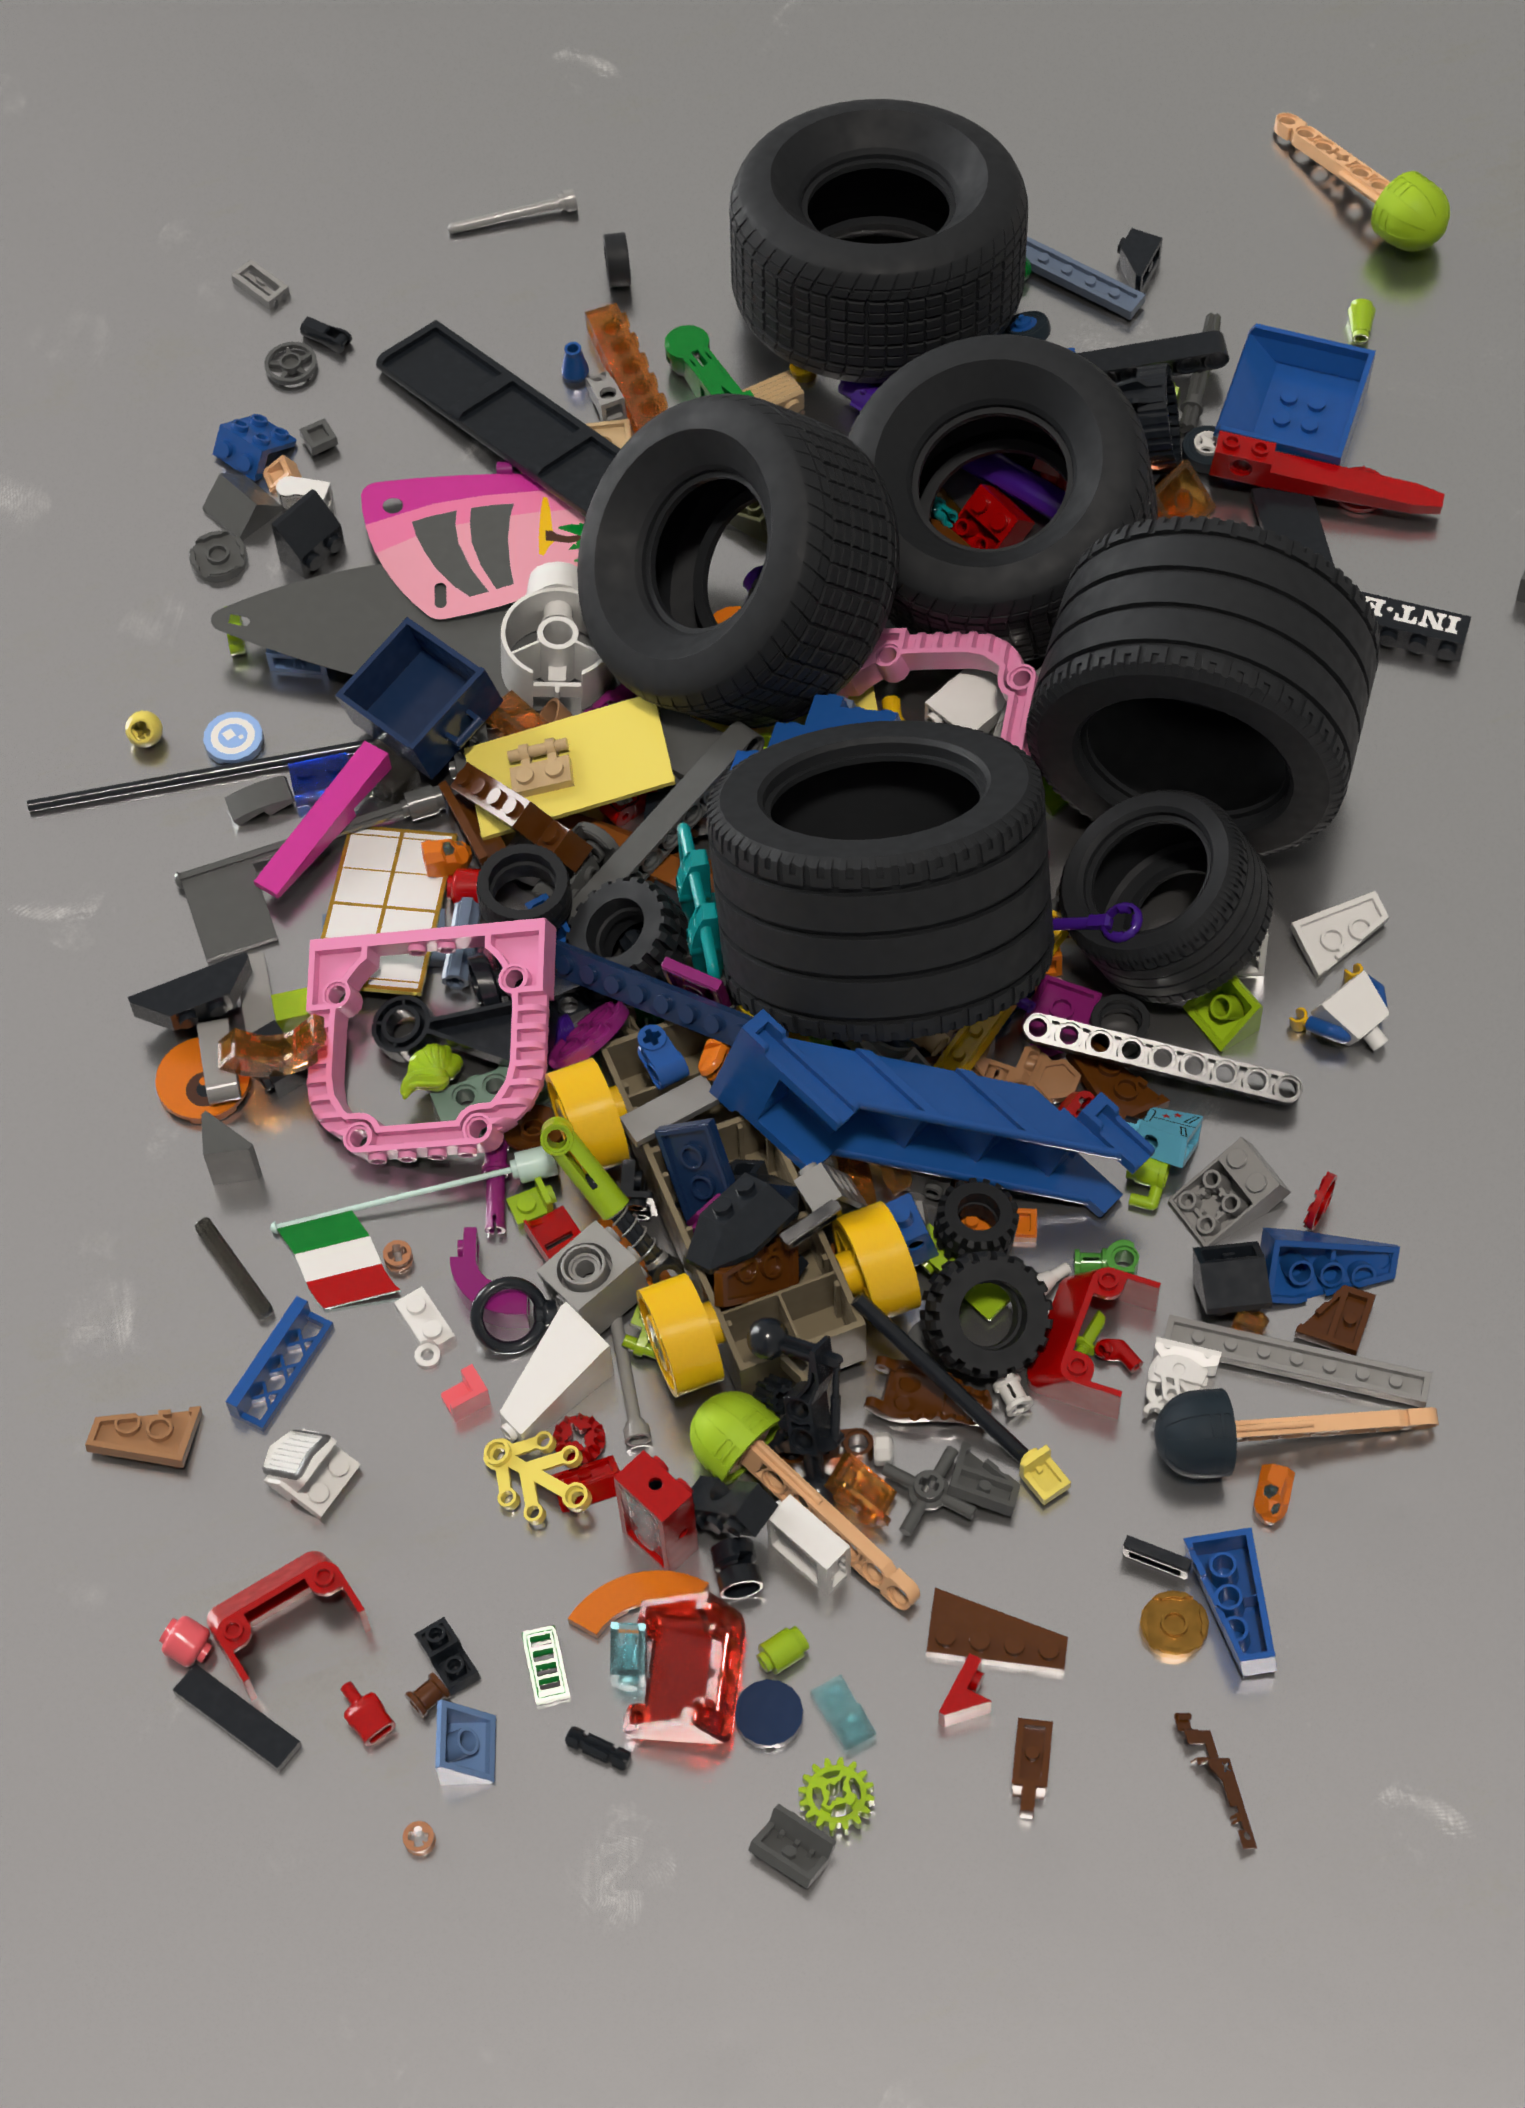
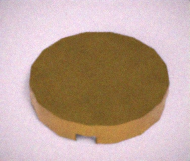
[1139,1590,1209,1660]

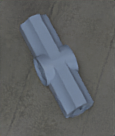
[441,897,481,990]

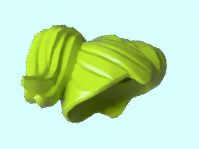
[400,1043,464,1100]

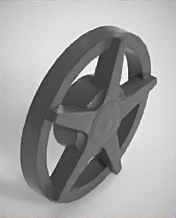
[264,342,317,386]

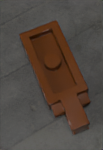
[1011,1718,1053,1819]

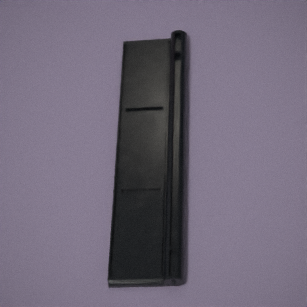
[376,320,620,518]

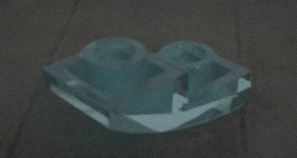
[810,1675,876,1752]

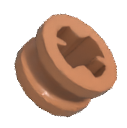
[383,1240,413,1273]
[402,1821,436,1856]

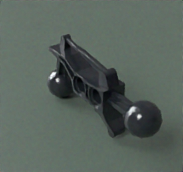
[746,1317,845,1508]

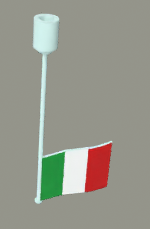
[270,1146,560,1310]

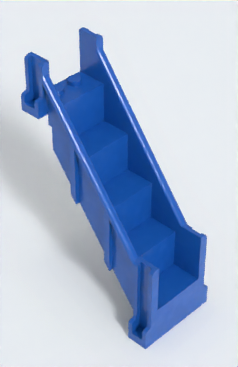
[709,1009,1155,1217]

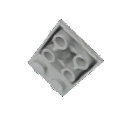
[1168,1137,1291,1247]

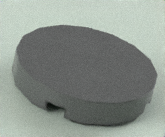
[189,530,248,583]
[571,822,619,868]

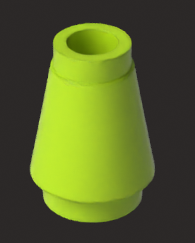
[1347,299,1376,343]

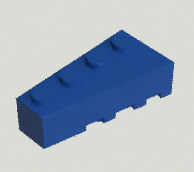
[1183,1527,1277,1676]

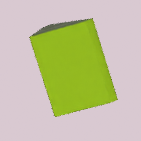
[1183,975,1263,1052]

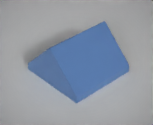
[435,1699,496,1785]

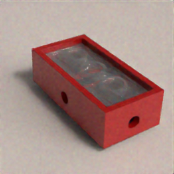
[614,1450,699,1571]

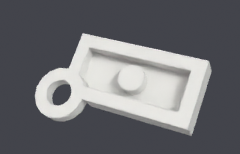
[394,1287,456,1369]

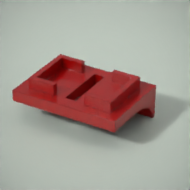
[523,1205,581,1262]

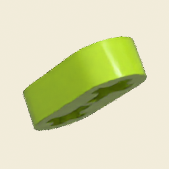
[225,606,246,656]

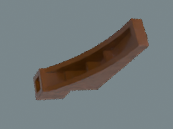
[450,762,593,873]

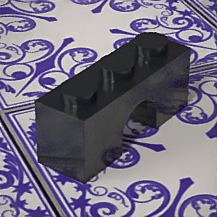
[692,1475,778,1537]

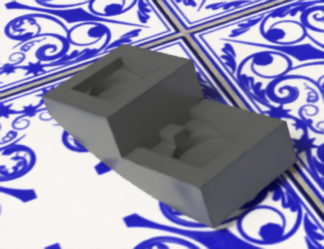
[225,775,295,826]

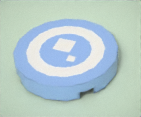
[203,712,264,765]

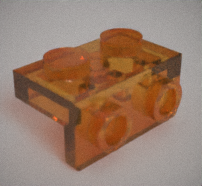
[824,1453,897,1528]

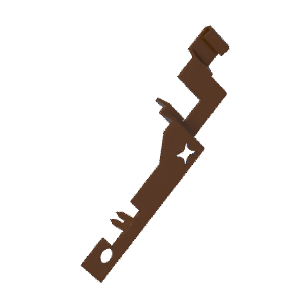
[1174,1713,1257,1849]

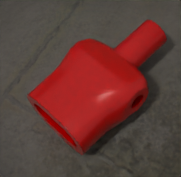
[340,1681,396,1746]

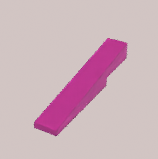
[254,741,392,899]

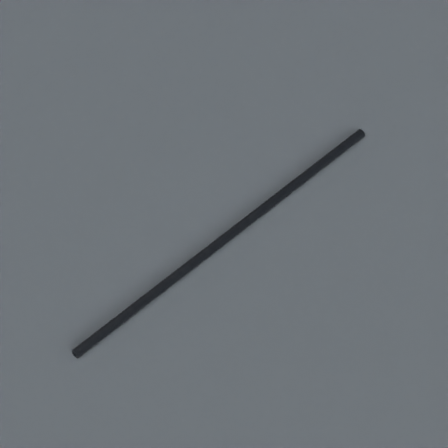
[27,710,533,812]

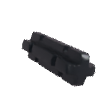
[565,1726,632,1770]

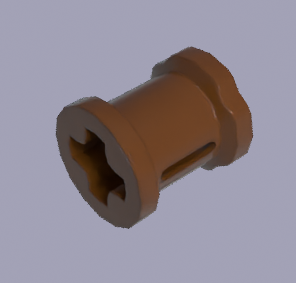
[405,1672,451,1718]

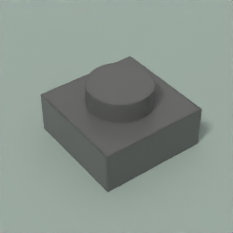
[299,418,338,455]

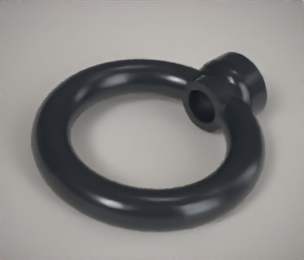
[470,1277,557,1354]

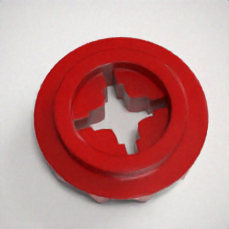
[553,1412,606,1464]

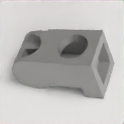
[585,371,628,422]

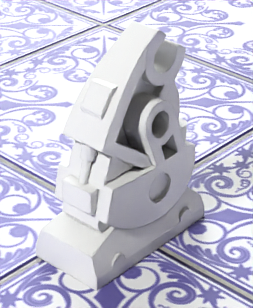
[1142,1337,1222,1429]

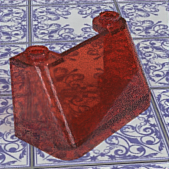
[623,1591,746,1744]

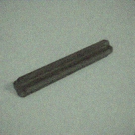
[195,1217,274,1320]

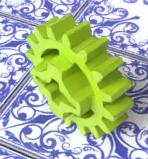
[798,1757,875,1836]

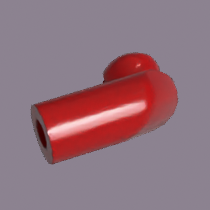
[1094,1339,1143,1373]

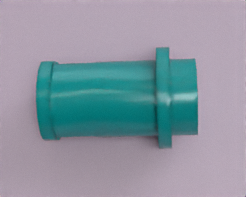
[930,497,959,528]

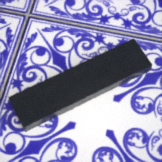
[173,1663,302,1772]

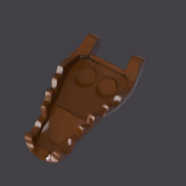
[864,1355,992,1426]

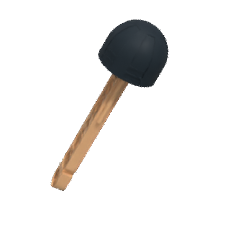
[1154,1388,1439,1478]

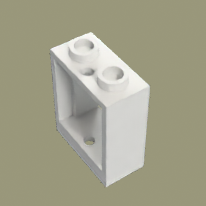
[767,1495,851,1596]

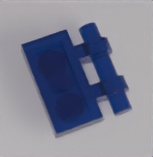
[288,752,349,808]

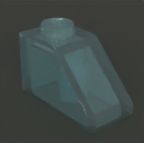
[610,1622,650,1692]

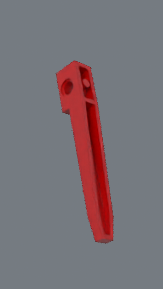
[1209,431,1445,515]

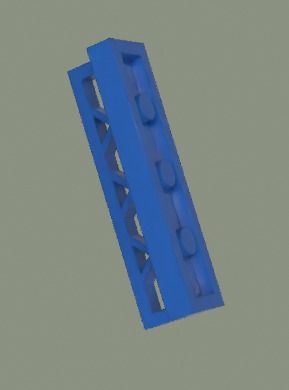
[225,1296,334,1432]

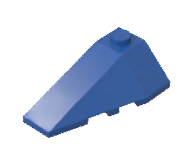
[1260,1228,1400,1304]

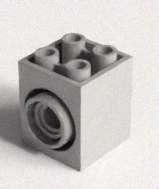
[536,1220,648,1335]

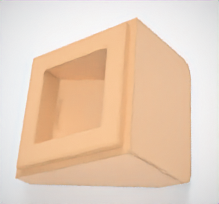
[263,455,302,493]

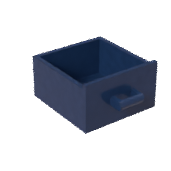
[335,617,503,780]

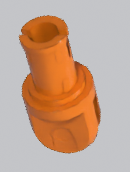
[698,1038,732,1082]

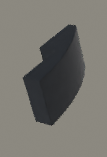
[414,1617,481,1696]

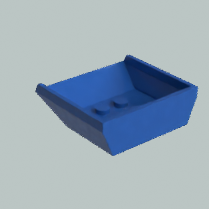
[1213,323,1376,466]

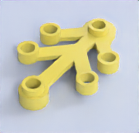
[483,1431,592,1525]

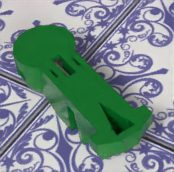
[664,325,754,398]

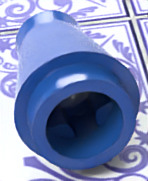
[561,342,589,383]

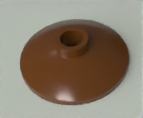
[504,1105,563,1151]

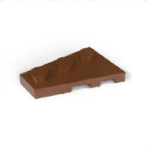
[1066,1039,1171,1120]
[714,1227,799,1307]

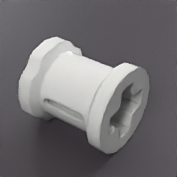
[993,1373,1034,1417]

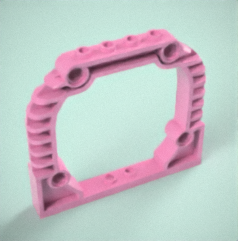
[836,628,1038,757]
[306,918,556,1165]

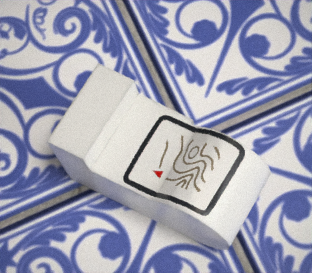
[276,476,334,510]

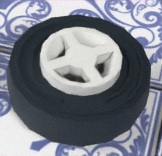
[1182,426,1218,473]

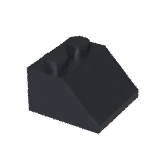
[271,489,345,578]

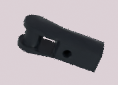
[300,316,352,353]

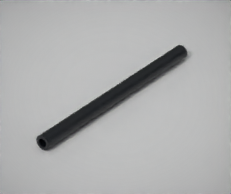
[851,1292,1029,1464]

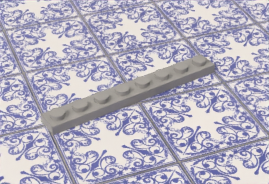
[1164,1314,1432,1408]

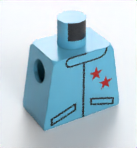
[1125,1107,1203,1168]

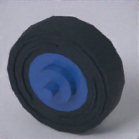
[1002,311,1051,340]

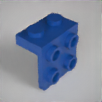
[212,414,296,481]

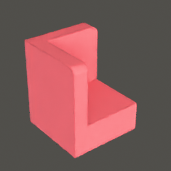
[441,1364,491,1422]

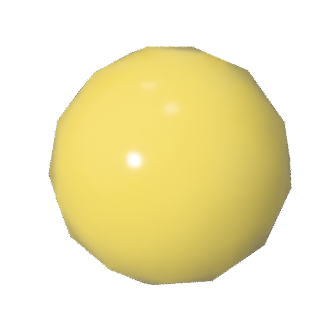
[125,710,163,748]

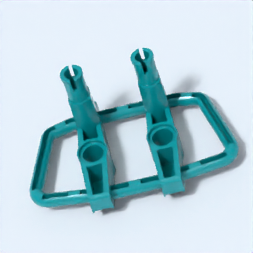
[675,822,724,979]

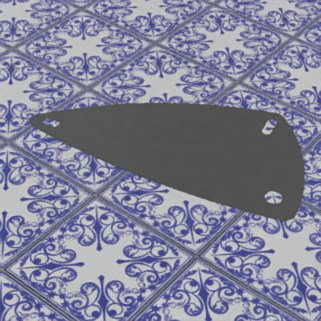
[211,564,560,711]

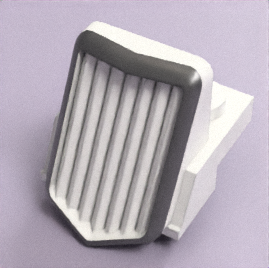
[262,1429,361,1519]

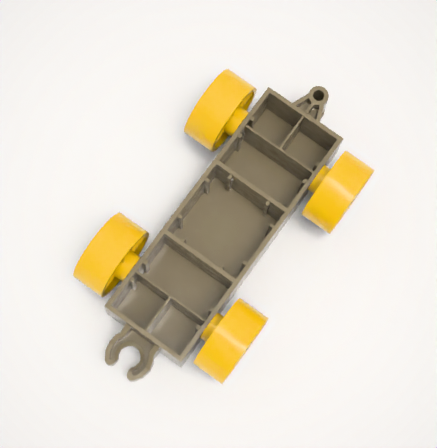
[545,1003,921,1412]

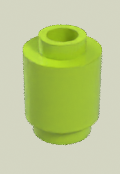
[756,1626,810,1675]

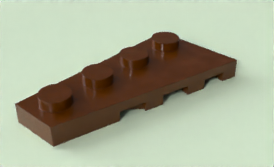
[926,1587,1068,1674]

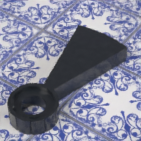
[371,995,558,1067]

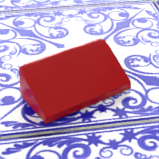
[551,1455,620,1513]

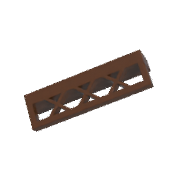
[438,780,506,866]

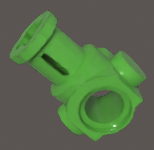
[1074,1240,1139,1275]

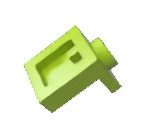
[506,1177,557,1231]

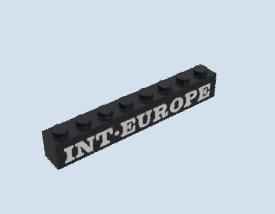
[1360,591,1471,662]

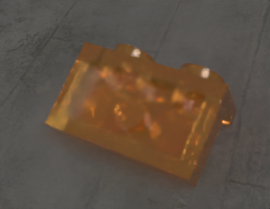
[486,690,549,736]

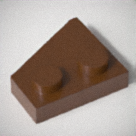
[1294,1285,1376,1356]

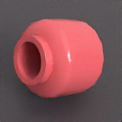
[159,1616,213,1667]

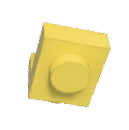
[1019,1445,1071,1506]

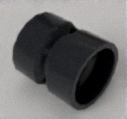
[710,1537,763,1600]

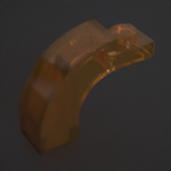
[218,1014,326,1077]

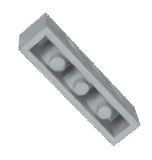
[794,1162,868,1215]

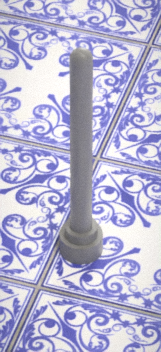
[448,188,578,234]
[610,1316,652,1447]

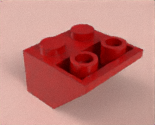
[950,484,1035,549]

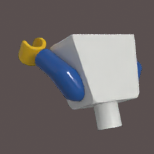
[1289,963,1389,1051]

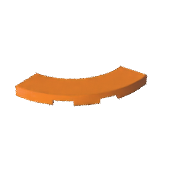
[568,1570,709,1639]

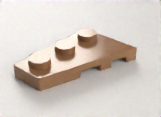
[85,1406,202,1468]

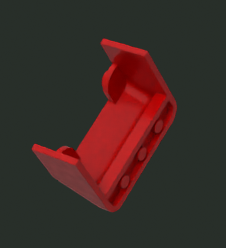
[1027,1267,1161,1420]
[207,1551,372,1701]

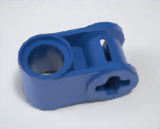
[637,1024,690,1090]

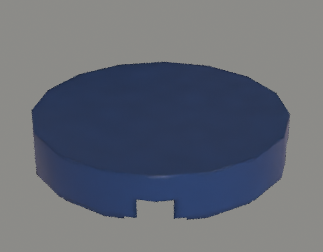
[734,1679,804,1749]

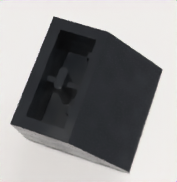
[1193,1241,1272,1316]

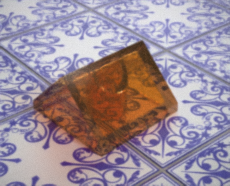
[1155,459,1216,520]

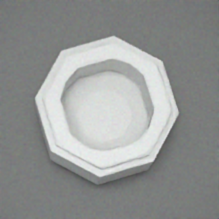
[873,1432,894,1466]

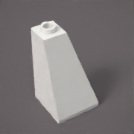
[499,1302,614,1443]

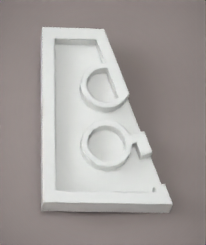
[1290,891,1389,980]

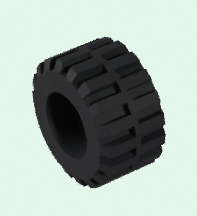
[933,1178,1019,1259]

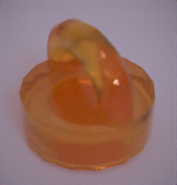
[1232,1311,1270,1335]

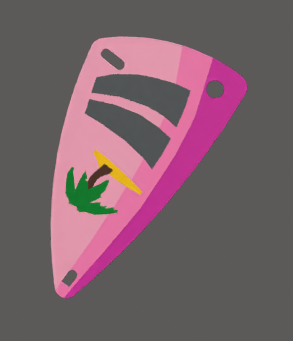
[361,474,585,620]

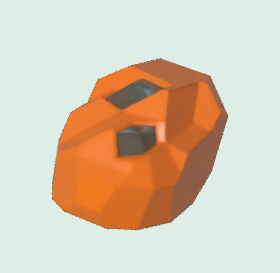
[421,839,472,878]
[1253,1464,1295,1526]

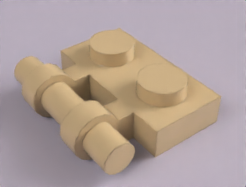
[507,737,574,798]

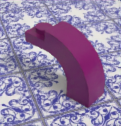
[450,1227,530,1328]

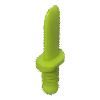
[1075,1310,1105,1356]

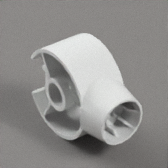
[501,561,613,710]

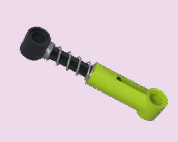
[540,1116,685,1284]

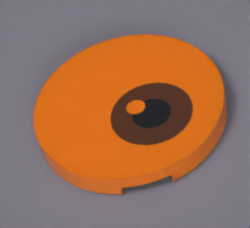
[155,1037,252,1124]

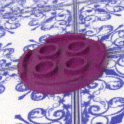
[548,1001,629,1071]

